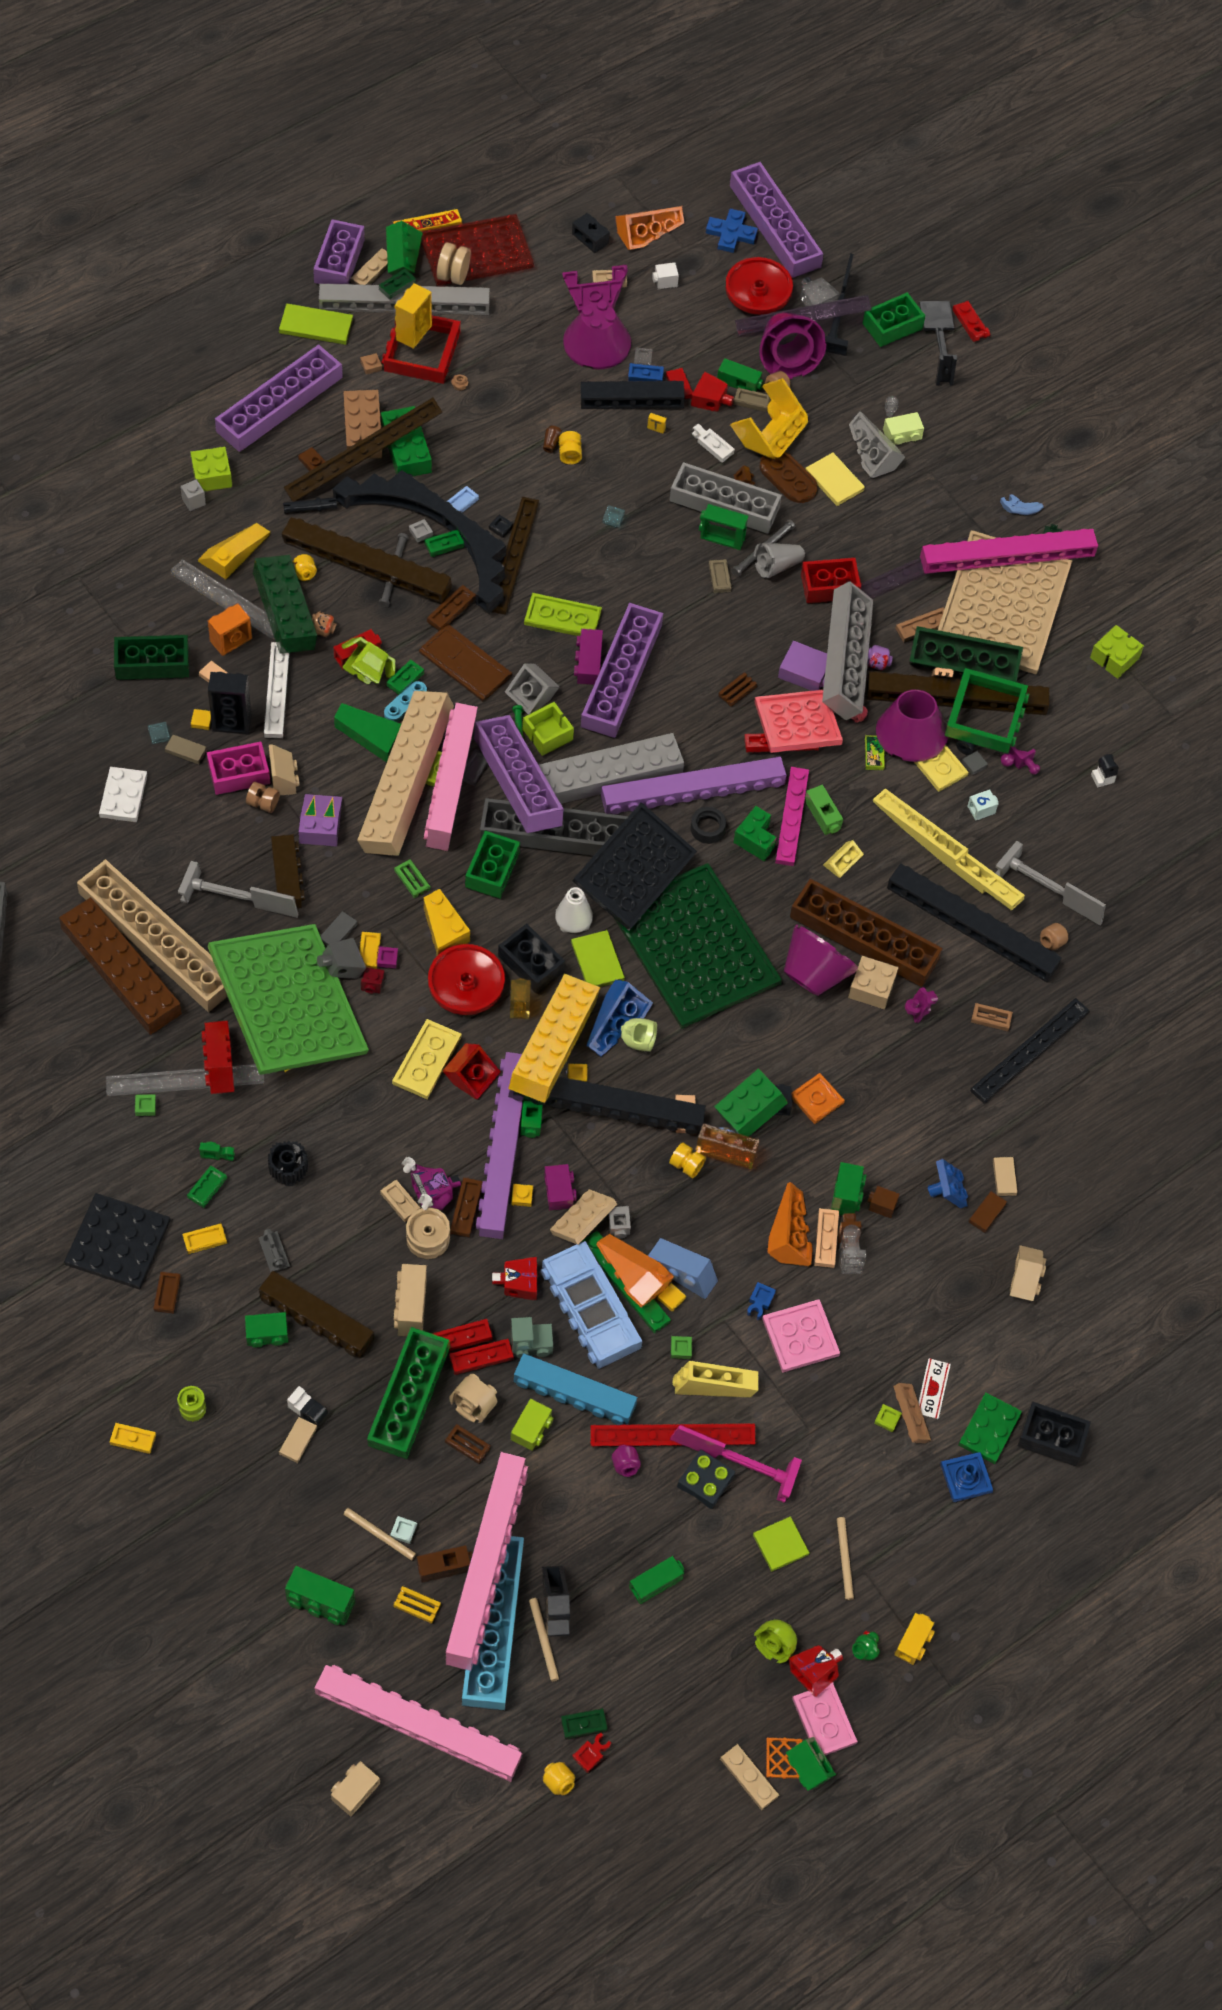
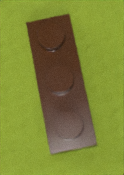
[427,585,476,631]
[450,1177,483,1238]

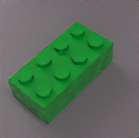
[381,406,432,476]

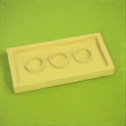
[392,1019,462,1099]

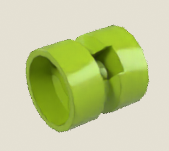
[177,1386,206,1421]

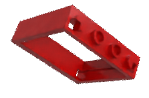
[381,315,461,384]

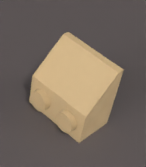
[269,745,299,795]

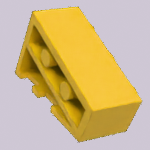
[424,889,470,956]

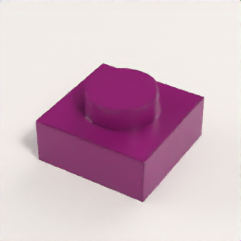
[377,947,398,968]

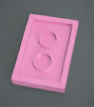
[792,1682,857,1755]

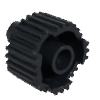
[268,1141,308,1186]

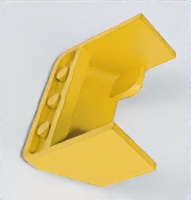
[730,378,808,459]

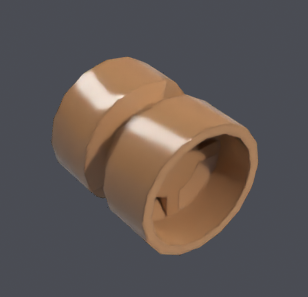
[246,782,280,813]

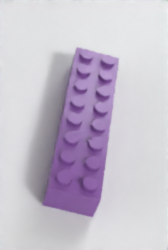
[730,162,823,278]
[215,344,343,452]
[581,603,663,738]
[474,715,564,833]

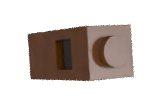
[417,1545,472,1583]

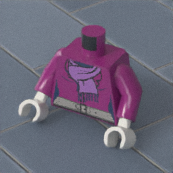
[402,1157,461,1210]

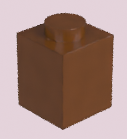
[867,1186,900,1219]

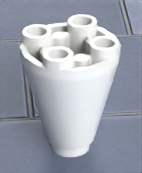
[555,887,593,933]

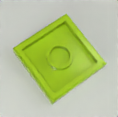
[753,1516,809,1572]

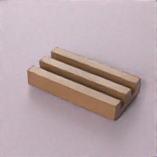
[971,1003,1013,1031]

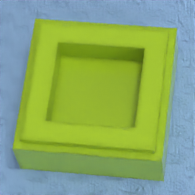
[874,1404,902,1432]

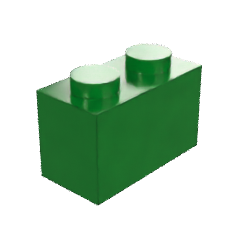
[245,1312,288,1347]
[786,1737,836,1791]

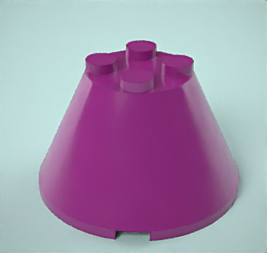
[563,301,631,370]

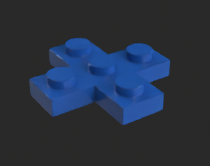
[706,209,758,253]

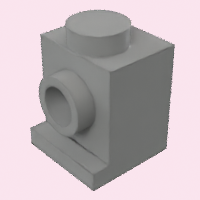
[608,1206,631,1239]

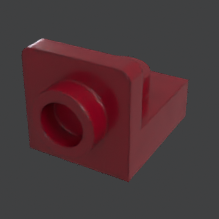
[361,967,384,994]

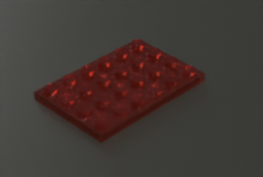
[421,214,534,286]

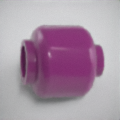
[611,1445,641,1477]

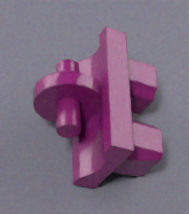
[905,987,938,1023]

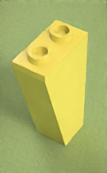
[673,1361,758,1397]

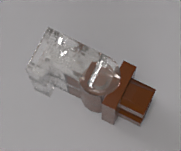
[837,1213,866,1274]

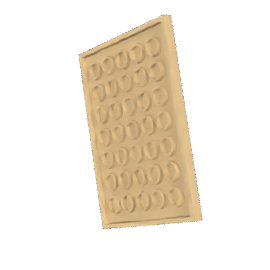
[938,530,1072,675]

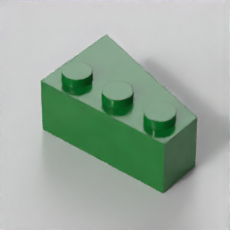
[386,220,423,276]

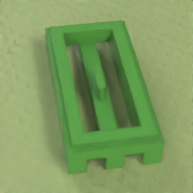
[394,859,430,898]

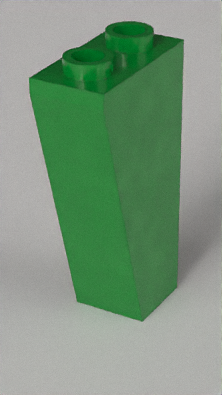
[334,703,401,762]

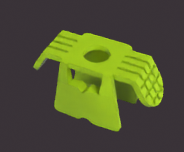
[342,637,395,684]

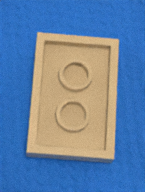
[550,1189,617,1245]

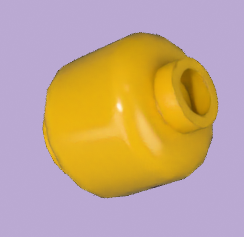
[292,554,317,581]
[543,1762,575,1795]

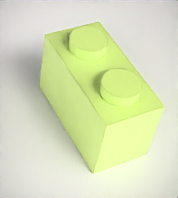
[883,412,924,445]

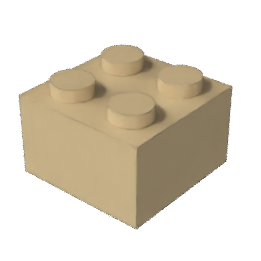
[848,956,898,1010]

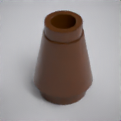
[543,425,562,453]

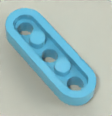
[384,681,427,722]

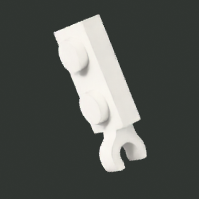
[692,424,735,463]

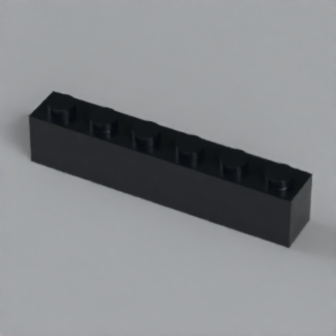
[581,380,684,409]

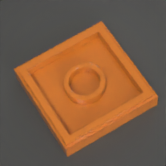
[792,1073,845,1124]

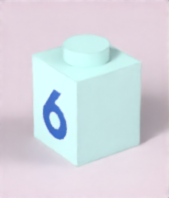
[968,790,998,821]

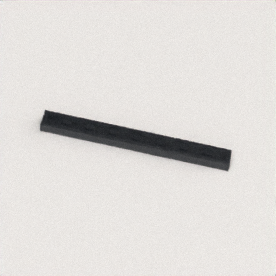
[970,998,1089,1104]

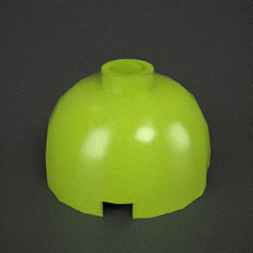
[754,1619,797,1663]

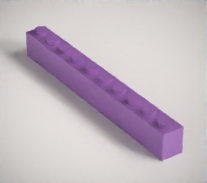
[601,757,786,814]
[476,1052,523,1239]

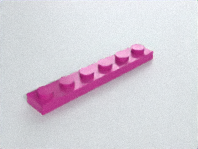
[775,767,809,866]

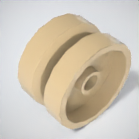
[437,242,471,285]
[406,1207,450,1259]

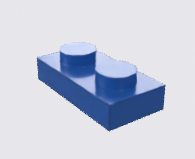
[628,363,664,381]

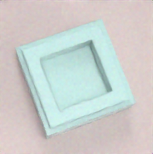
[390,1516,417,1544]

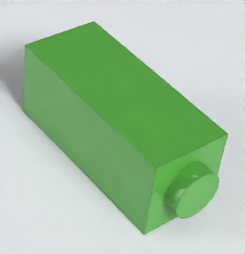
[804,785,843,835]

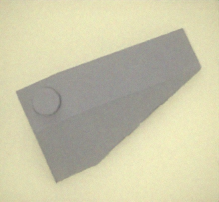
[849,411,905,478]

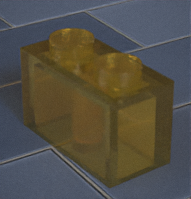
[510,978,531,1019]

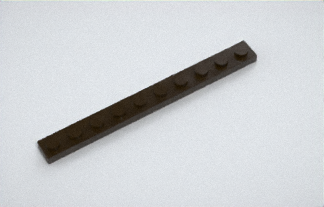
[284,397,442,502]

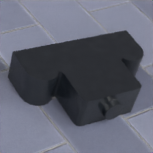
[542,1565,570,1637]

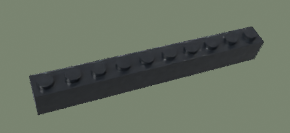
[887,863,1062,983]
[508,1068,706,1135]

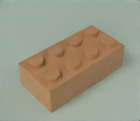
[344,390,382,459]

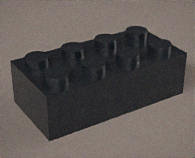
[208,671,252,735]

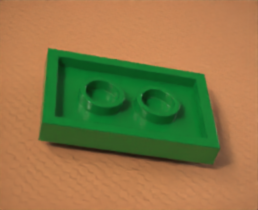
[958,1392,1022,1464]

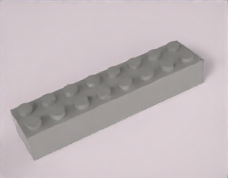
[822,581,873,720]
[539,733,684,804]

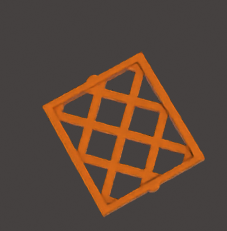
[766,1737,802,1779]

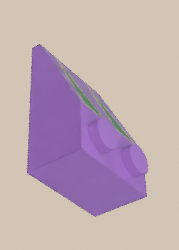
[299,794,342,846]

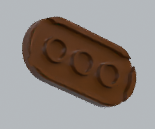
[760,452,817,503]

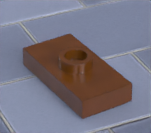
[298,447,326,471]

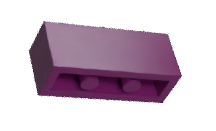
[574,629,603,685]

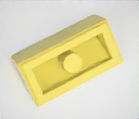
[823,840,864,878]

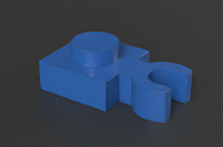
[747,1282,776,1320]

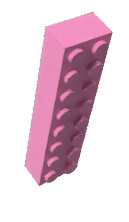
[424,703,478,851]

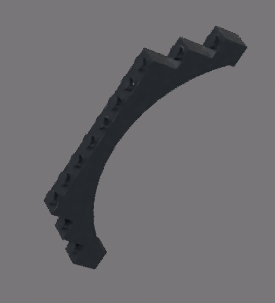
[333,470,506,614]

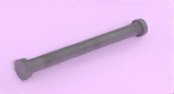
[731,520,795,577]
[378,533,408,607]

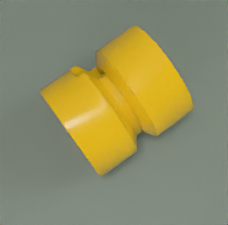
[559,431,582,464]
[669,1142,706,1179]

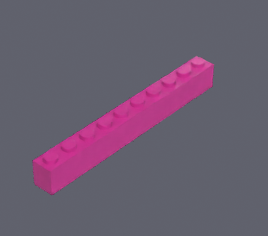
[920,529,1098,574]

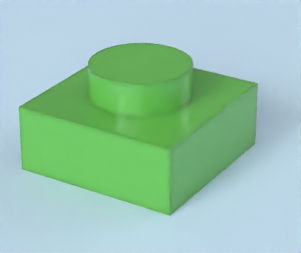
[135,1094,156,1116]
[671,1336,692,1359]

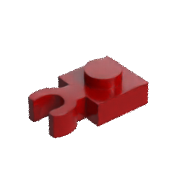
[572,1733,611,1773]

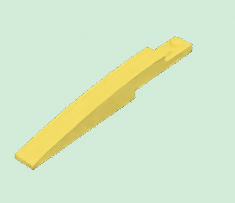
[873,789,1025,910]

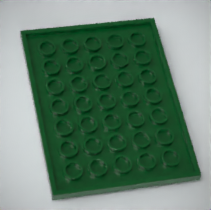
[614,863,782,1029]

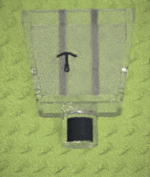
[801,277,840,317]

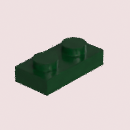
[379,269,416,300]
[561,1708,607,1740]

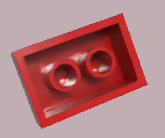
[801,558,861,603]

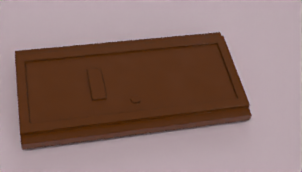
[419,624,512,701]

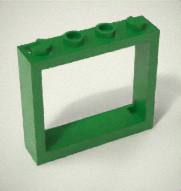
[945,668,1029,754]

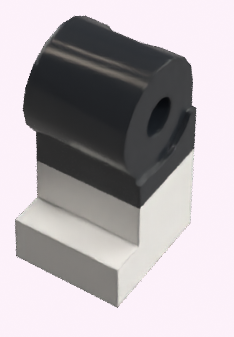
[1091,754,1119,787]
[287,1386,328,1426]

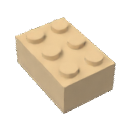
[394,1264,427,1337]

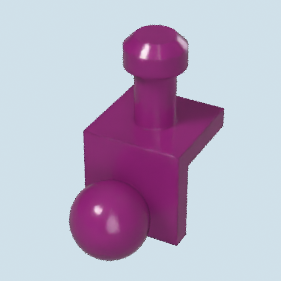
[1001,746,1040,775]

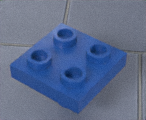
[928,1159,968,1208]
[940,1452,993,1502]

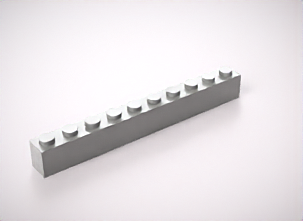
[319,284,489,315]

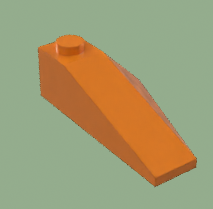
[615,206,684,250]
[768,1182,812,1266]
[596,1234,674,1308]

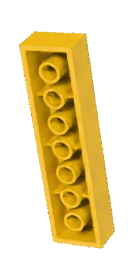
[508,974,600,1103]

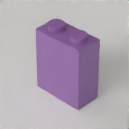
[778,641,827,691]

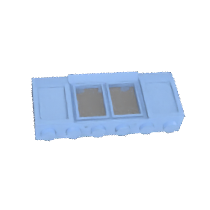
[541,1242,642,1369]

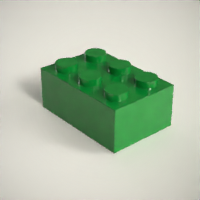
[863,292,926,347]
[465,831,520,899]
[714,1068,788,1141]
[285,1566,355,1625]

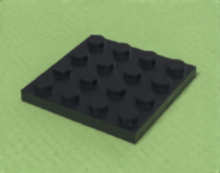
[64,1193,171,1290]

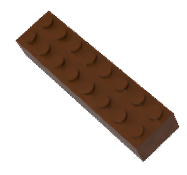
[790,879,943,987]
[59,897,182,1035]

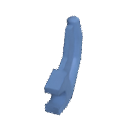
[1000,495,1044,515]

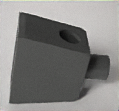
[317,938,366,979]

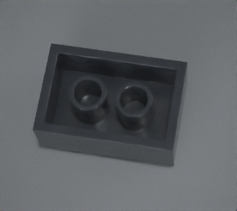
[498,923,565,994]
[1017,1401,1091,1466]

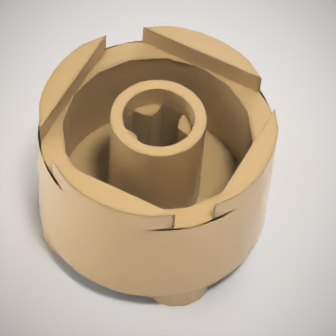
[449,1374,497,1423]

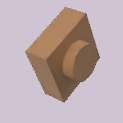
[360,353,382,374]

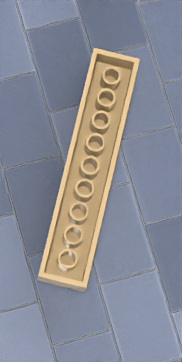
[358,691,454,856]
[77,859,228,1012]

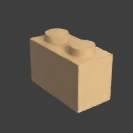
[331,1761,380,1816]

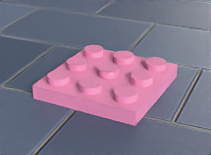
[762,1299,840,1373]

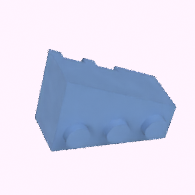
[648,1238,718,1299]

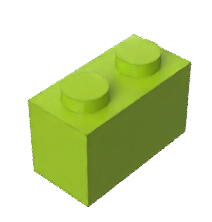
[511,1399,554,1451]

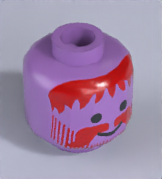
[867,645,893,671]

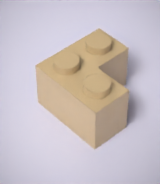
[1010,1245,1046,1301]

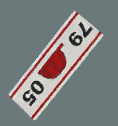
[918,1358,950,1419]

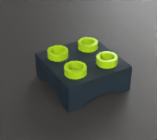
[677,1449,735,1510]

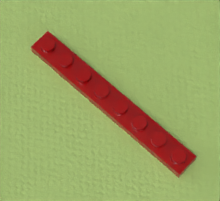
[590,1423,755,1446]

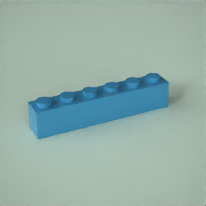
[514,1353,637,1425]

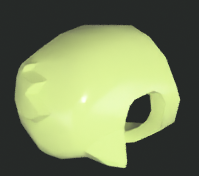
[621,1018,657,1052]

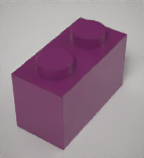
[544,1164,577,1211]

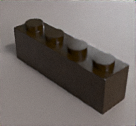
[271,834,305,909]

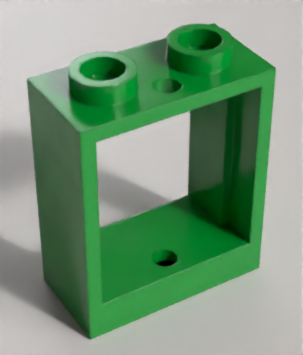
[699,504,748,550]

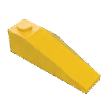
[198,523,271,579]

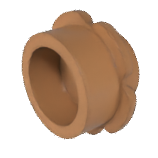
[451,375,468,391]

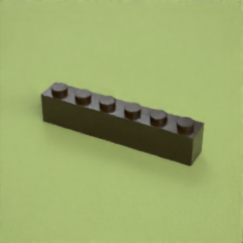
[259,1270,374,1358]

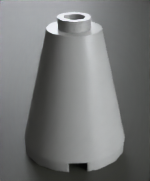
[754,543,805,578]

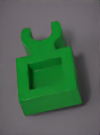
[199,1142,235,1161]

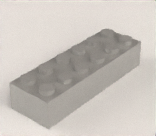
[670,462,782,534]

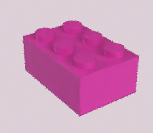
[207,742,270,795]

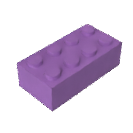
[313,219,365,284]

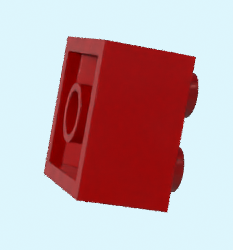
[443,1043,501,1100]

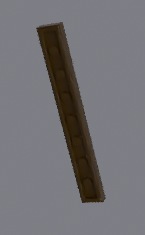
[492,497,539,615]

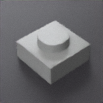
[409,519,433,543]

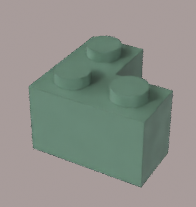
[511,1317,553,1358]

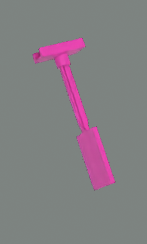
[670,1425,802,1503]

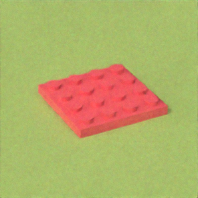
[755,690,843,753]

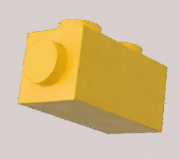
[895,1613,935,1665]

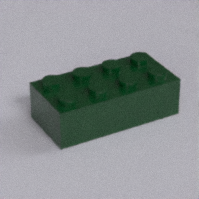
[114,635,189,680]

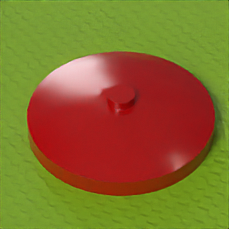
[725,257,793,315]
[428,944,505,1015]

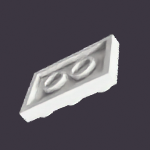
[99,767,147,822]

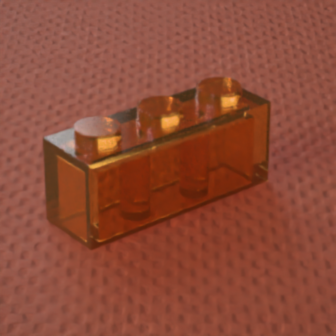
[696,1124,760,1169]

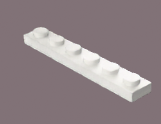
[264,642,289,738]

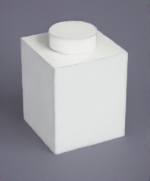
[652,263,679,289]

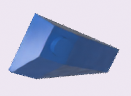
[586,979,653,1056]

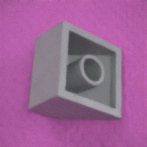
[505,663,560,715]

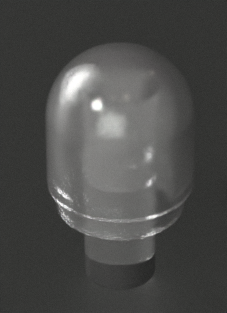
[884,396,899,417]

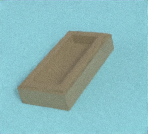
[734,388,771,412]
[708,559,731,593]
[165,735,207,764]

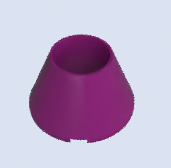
[759,312,826,379]
[876,690,948,762]
[784,924,858,996]

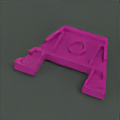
[562,265,628,314]

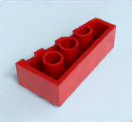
[201,1021,234,1094]

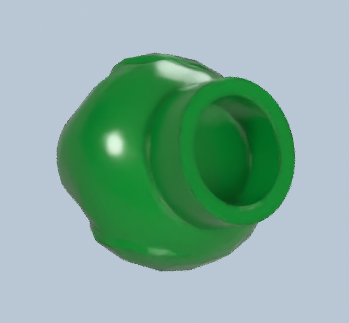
[852,1631,880,1661]

